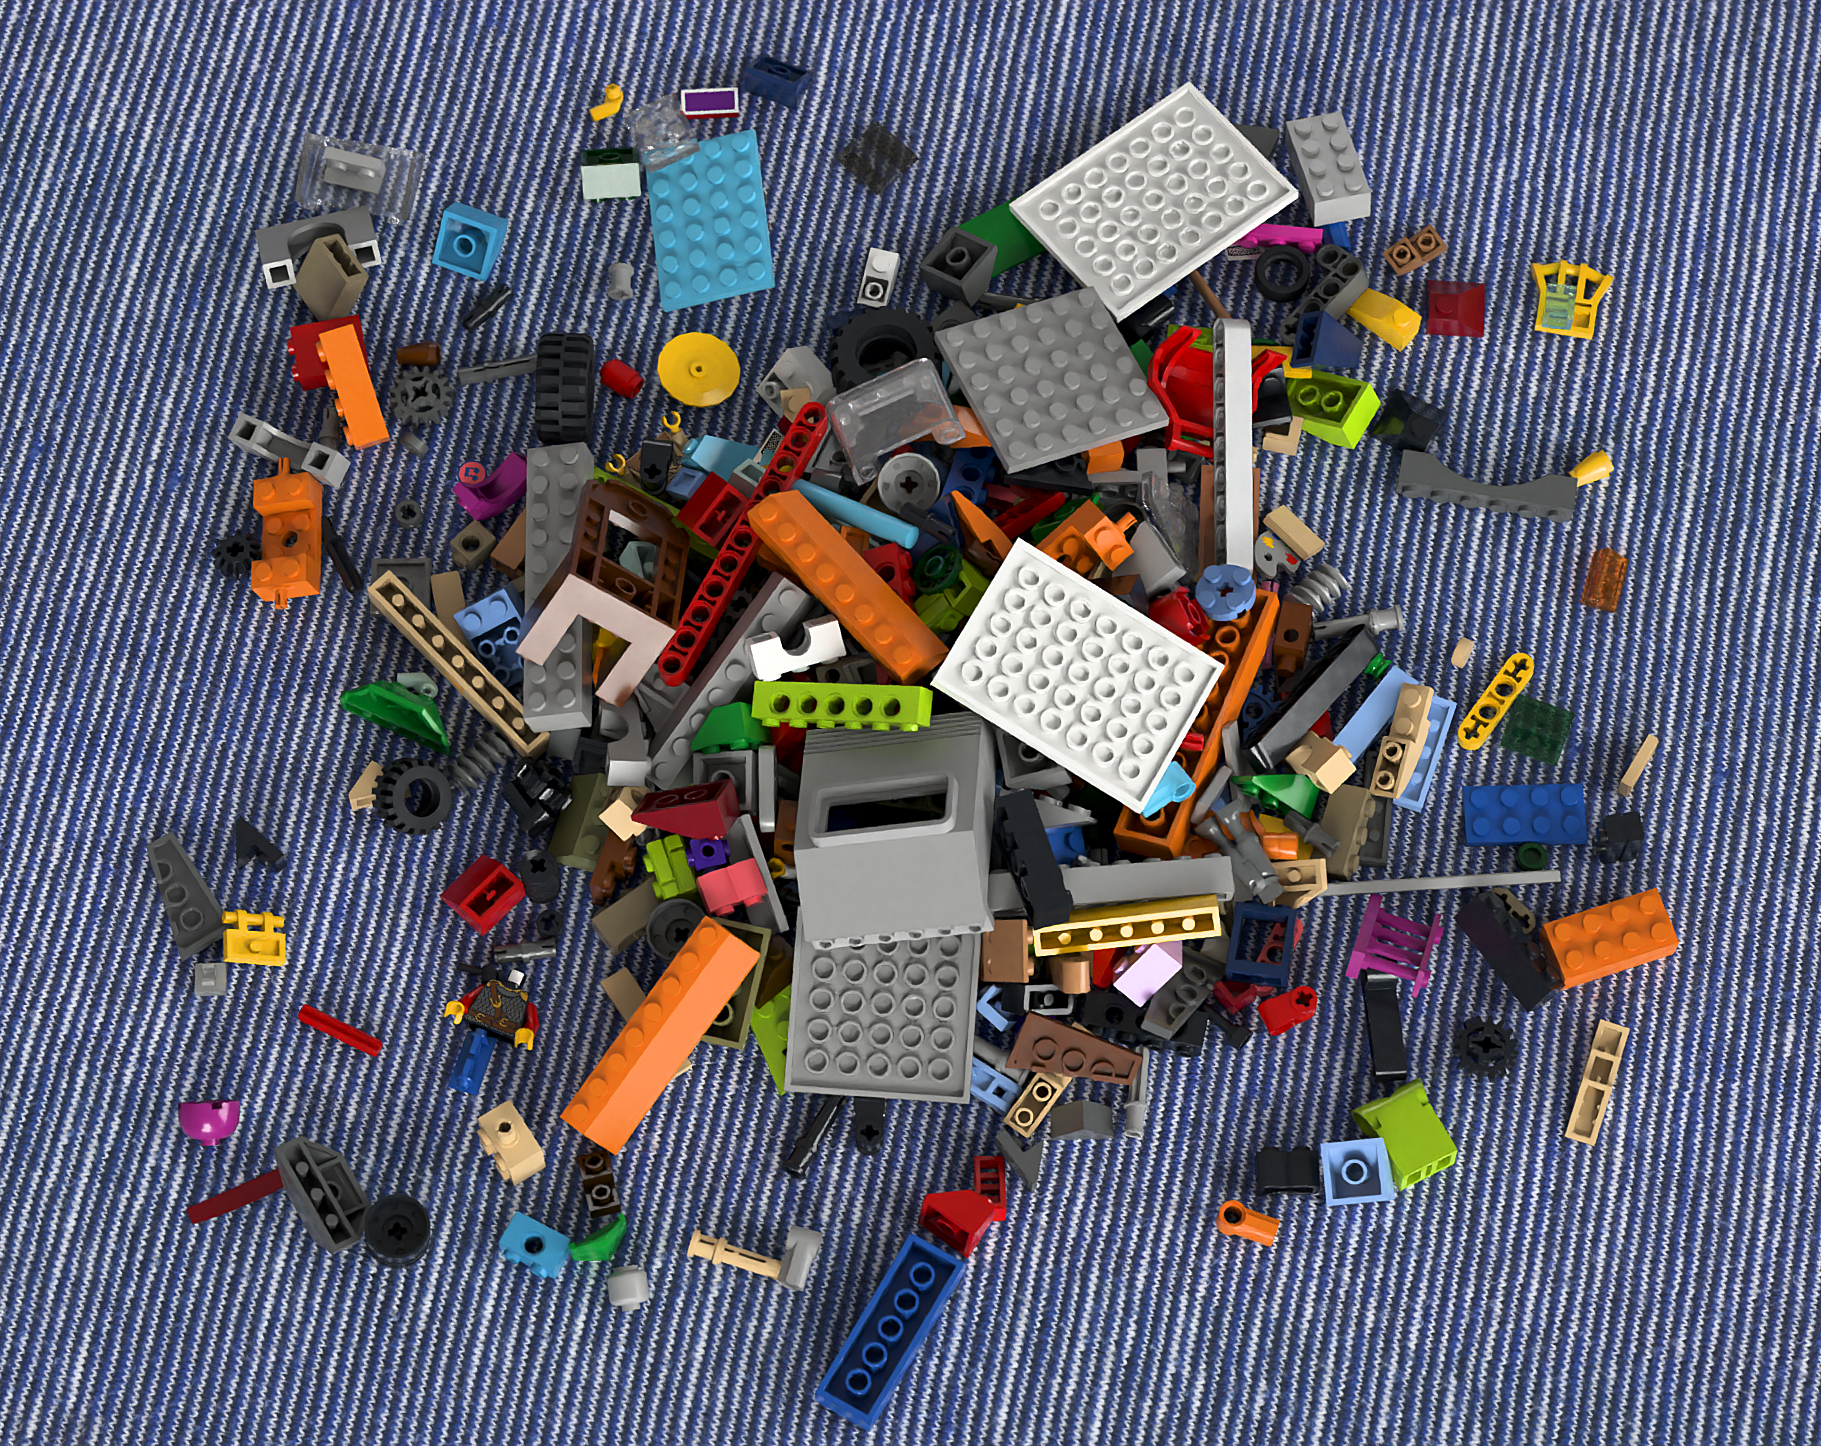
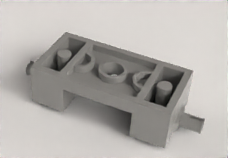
[1063,446,1186,507]

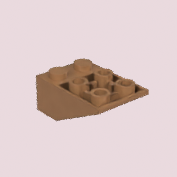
[980,918,1034,983]

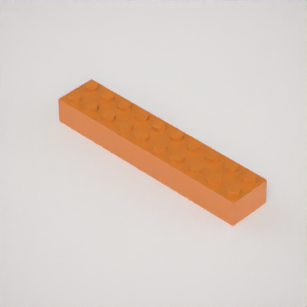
[1113,588,1281,861]

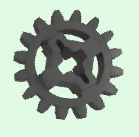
[389,366,453,429]

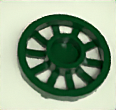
[913,543,963,596]

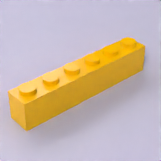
[1032,894,1221,957]

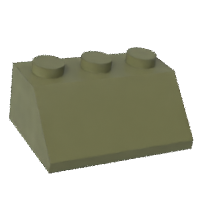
[547,773,614,872]

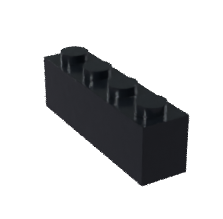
[1453,891,1566,1013]

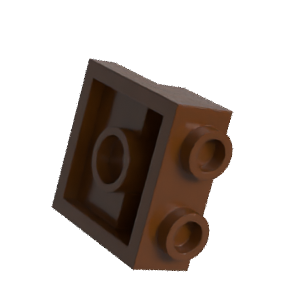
[589,829,639,907]

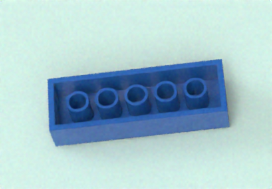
[815,1233,965,1432]

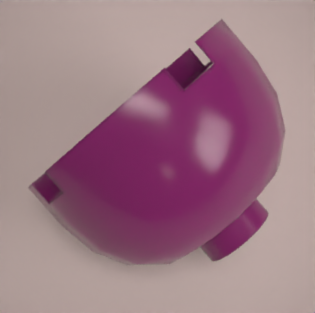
[178,1100,240,1146]

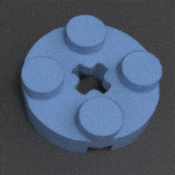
[1195,564,1256,621]

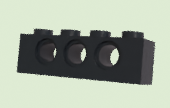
[1081,989,1209,1058]

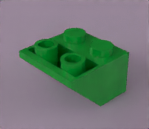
[691,702,772,756]

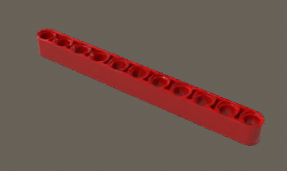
[658,402,828,687]

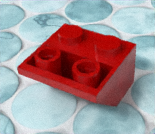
[676,471,749,552]
[440,854,526,937]

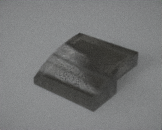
[835,120,919,196]

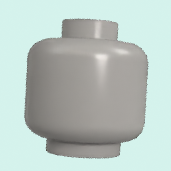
[607,1265,650,1312]

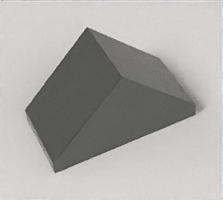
[1050,1099,1113,1140]

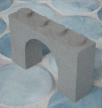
[255,205,382,289]

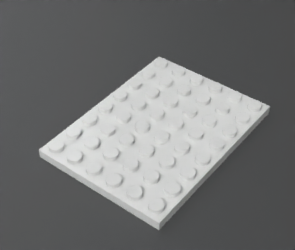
[1009,81,1298,323]
[930,537,1225,814]

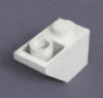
[857,247,901,309]

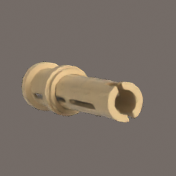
[687,1229,784,1280]

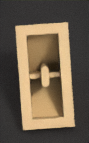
[348,760,412,810]

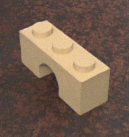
[1279,730,1356,794]

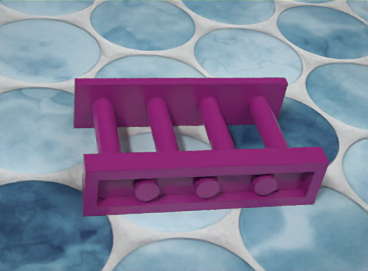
[1345,893,1444,998]

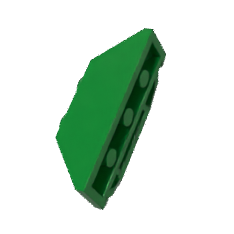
[339,680,451,757]

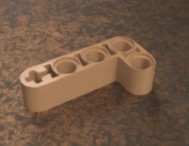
[1045,950,1094,994]

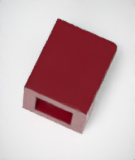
[1213,980,1258,1018]

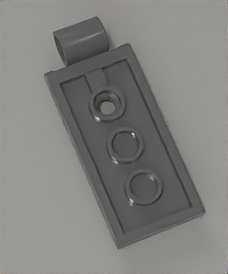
[802,399,893,495]

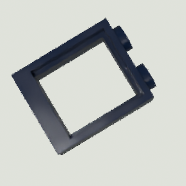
[1225,900,1298,989]

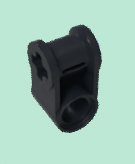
[639,438,673,497]
[854,1096,885,1156]

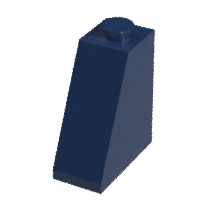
[1290,310,1363,372]
[888,493,967,570]

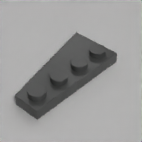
[146,831,234,962]
[1141,945,1226,1040]

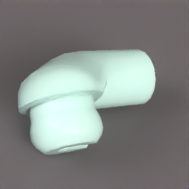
[397,672,438,699]

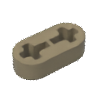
[1491,887,1536,937]

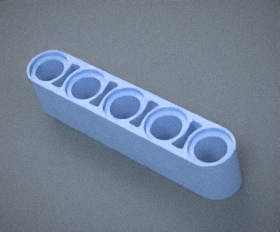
[1332,666,1420,767]

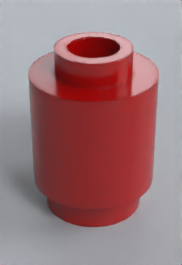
[599,358,644,399]

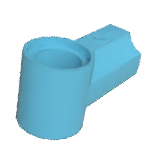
[1141,761,1196,818]

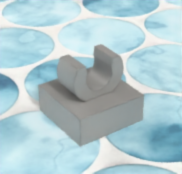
[194,962,227,996]

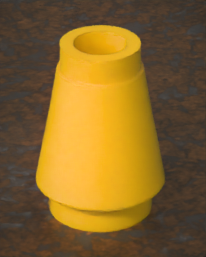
[1568,450,1614,487]

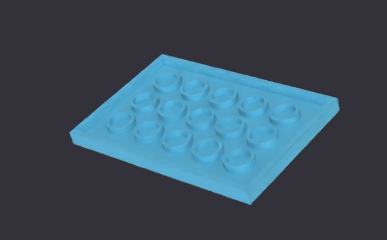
[644,129,775,312]

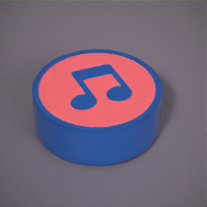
[457,460,488,484]

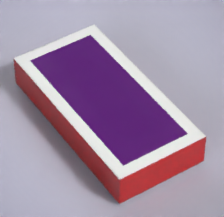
[681,87,739,120]

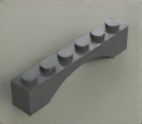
[1395,449,1578,523]

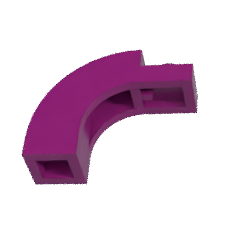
[452,451,527,521]

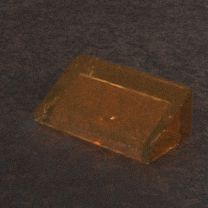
[1580,548,1629,613]

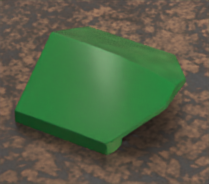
[568,1213,627,1261]

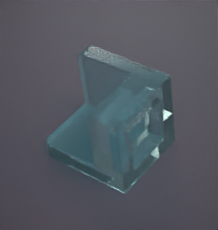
[1541,283,1576,330]

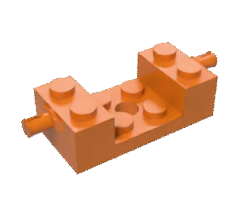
[251,457,322,609]
[1035,500,1137,577]

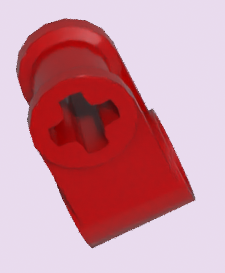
[1257,986,1318,1036]

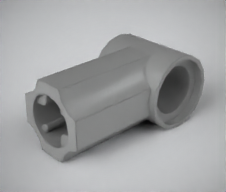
[778,1225,823,1291]

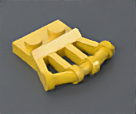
[1531,259,1614,340]

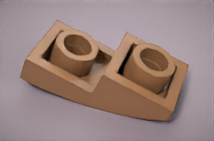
[1382,224,1448,276]

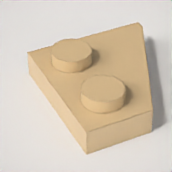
[1268,859,1327,910]

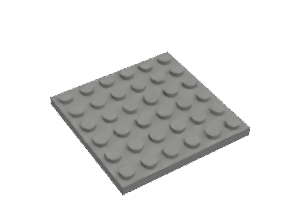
[934,286,1170,474]
[784,906,982,1104]

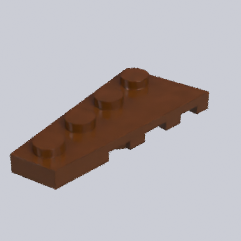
[1005,1009,1143,1085]

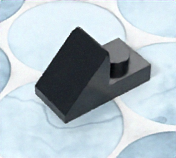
[236,816,287,873]

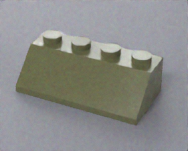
[700,916,772,1050]

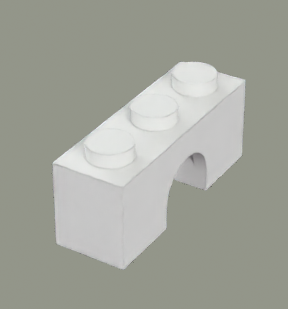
[745,614,846,681]

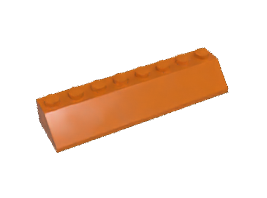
[747,490,950,686]
[560,915,761,1155]

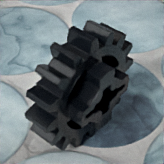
[514,756,574,810]
[1451,1016,1519,1083]

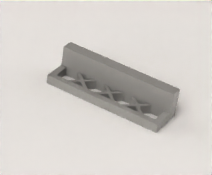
[721,813,789,935]

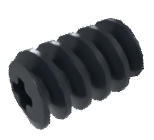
[519,849,561,904]

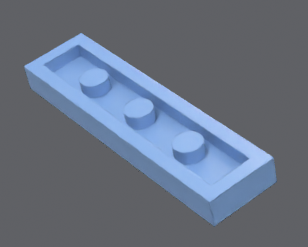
[1392,695,1457,813]

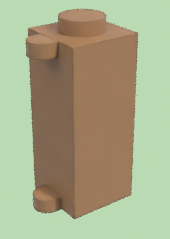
[490,507,526,580]

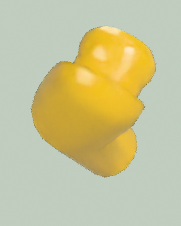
[589,84,623,122]

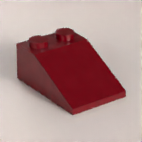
[630,778,741,841]

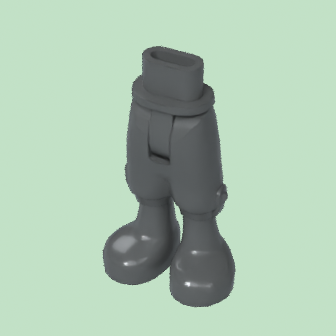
[1194,798,1284,905]

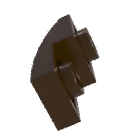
[577,1150,621,1219]

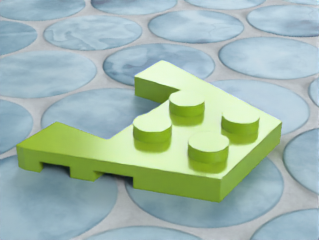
[750,983,792,1096]

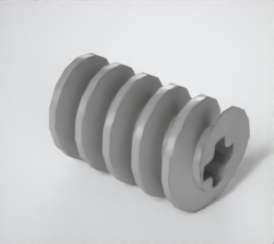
[1283,563,1350,620]

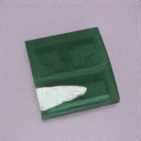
[1499,694,1575,767]

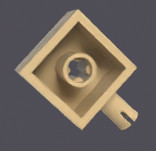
[477,1099,546,1186]

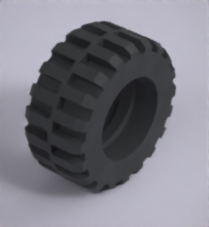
[830,306,942,422]
[535,332,595,445]

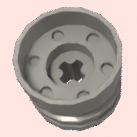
[877,452,941,516]

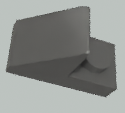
[994,1129,1044,1193]

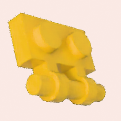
[222,909,286,966]

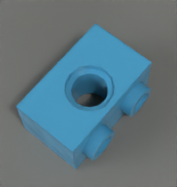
[498,1211,572,1279]

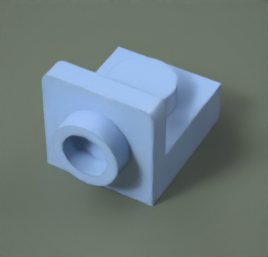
[665,467,707,501]
[976,983,1017,1031]

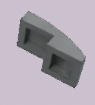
[1141,432,1206,485]

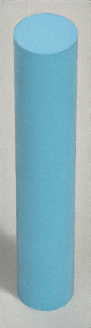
[790,479,919,549]

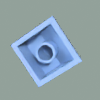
[1321,1138,1395,1206]

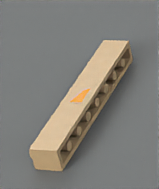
[367,570,550,760]

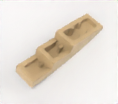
[1564,1019,1630,1146]

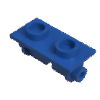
[448,1028,497,1096]

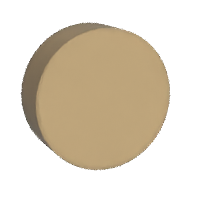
[1451,637,1474,668]

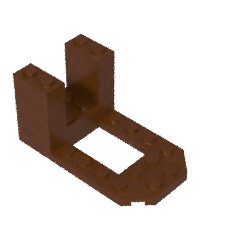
[515,479,690,708]

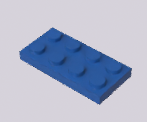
[1461,783,1587,847]

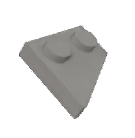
[633,663,690,734]

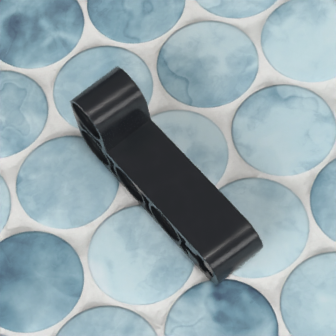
[1361,956,1407,1083]

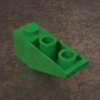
[1230,774,1320,820]

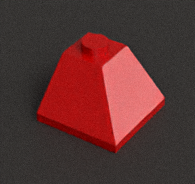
[918,1189,996,1259]

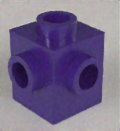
[685,838,731,875]

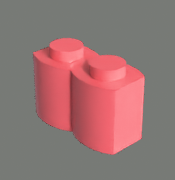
[696,857,768,918]

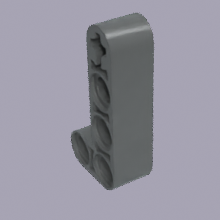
[1279,244,1369,347]

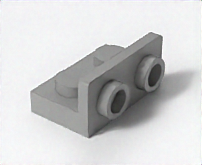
[323,146,386,195]

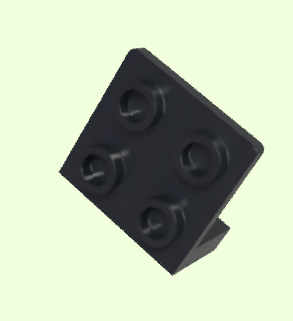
[1252,363,1293,430]

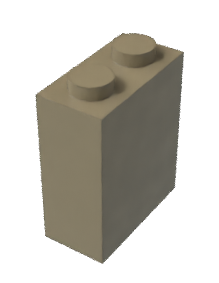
[292,233,369,322]

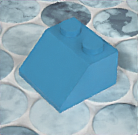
[432,201,509,282]

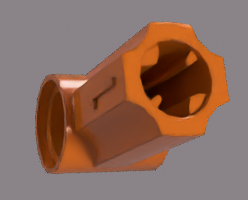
[1215,1200,1280,1247]

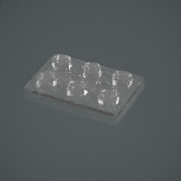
[623,92,701,174]

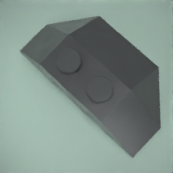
[273,1136,372,1255]

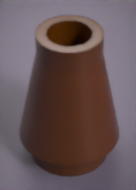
[397,340,441,369]

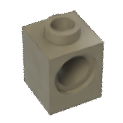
[450,520,497,573]

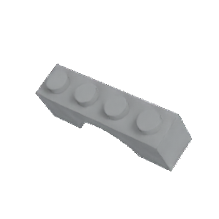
[228,412,351,489]
[597,693,651,787]

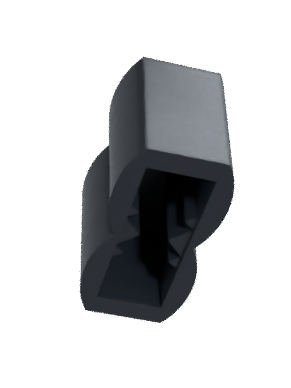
[1254,1146,1320,1196]

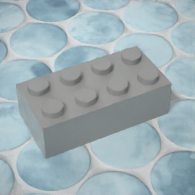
[1285,111,1371,227]

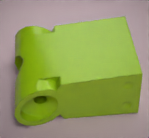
[1351,1077,1458,1191]

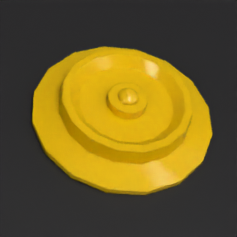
[657,332,741,408]

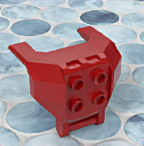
[1147,325,1287,463]

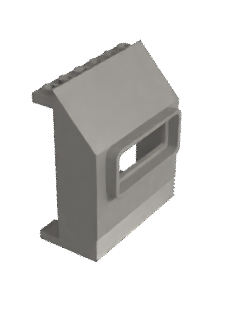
[793,710,1003,950]

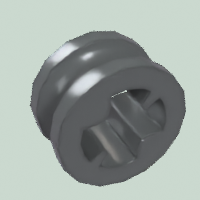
[395,500,423,530]

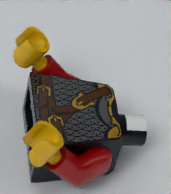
[443,970,540,1050]

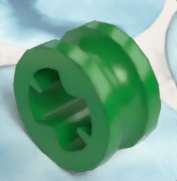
[1364,652,1392,682]

